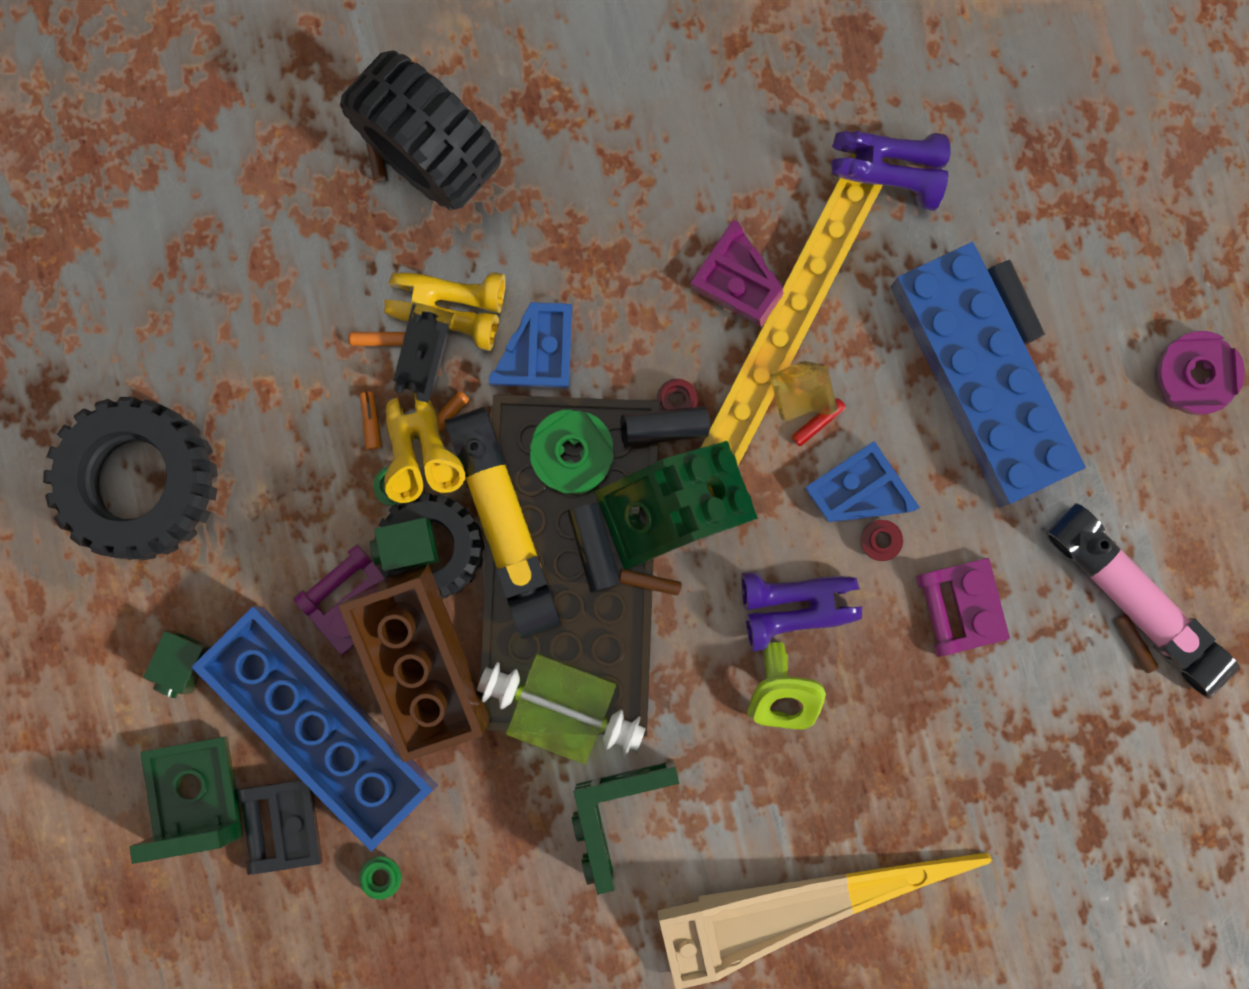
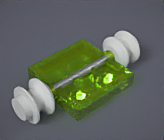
[477,654,646,765]

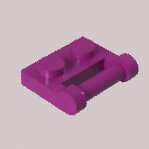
[293,544,384,655]
[916,558,1010,657]

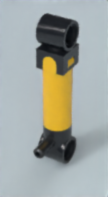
[445,406,562,639]

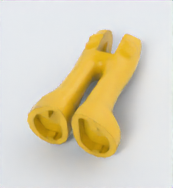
[384,272,506,351]
[384,393,465,503]

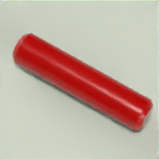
[792,398,846,446]

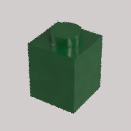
[370,518,439,573]
[143,630,212,698]

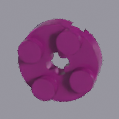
[1157,331,1245,415]

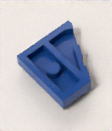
[489,302,572,388]
[804,441,920,523]

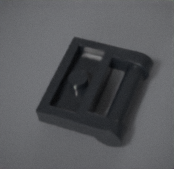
[235,780,323,875]

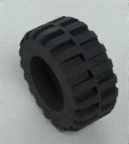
[340,50,502,211]
[43,397,218,560]

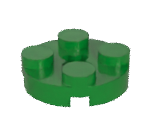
[530,410,614,494]

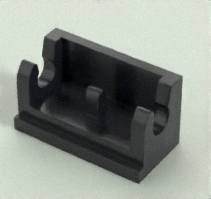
[393,302,454,403]

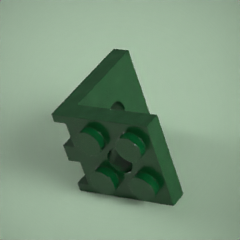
[595,440,758,570]
[129,736,243,864]
[571,760,680,895]

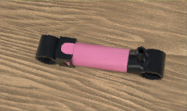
[1045,503,1241,699]

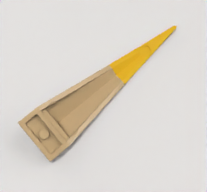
[657,853,992,989]

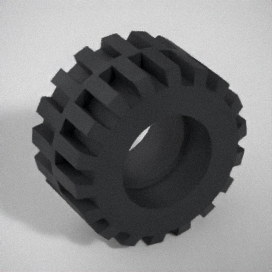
[374,493,484,599]

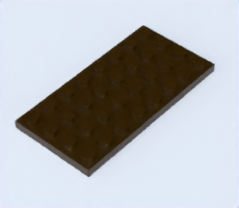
[480,395,659,737]

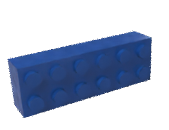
[890,241,1086,508]
[192,606,438,851]

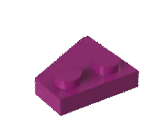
[690,220,784,327]

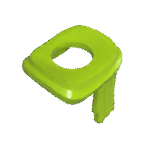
[747,642,826,729]

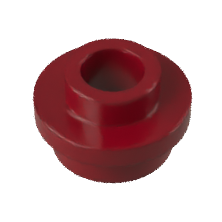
[657,379,698,410]
[861,520,903,561]

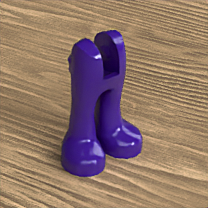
[830,130,951,211]
[741,572,863,652]

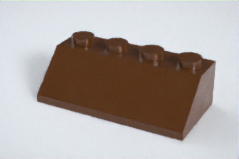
[338,564,490,763]

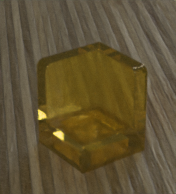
[770,361,837,421]

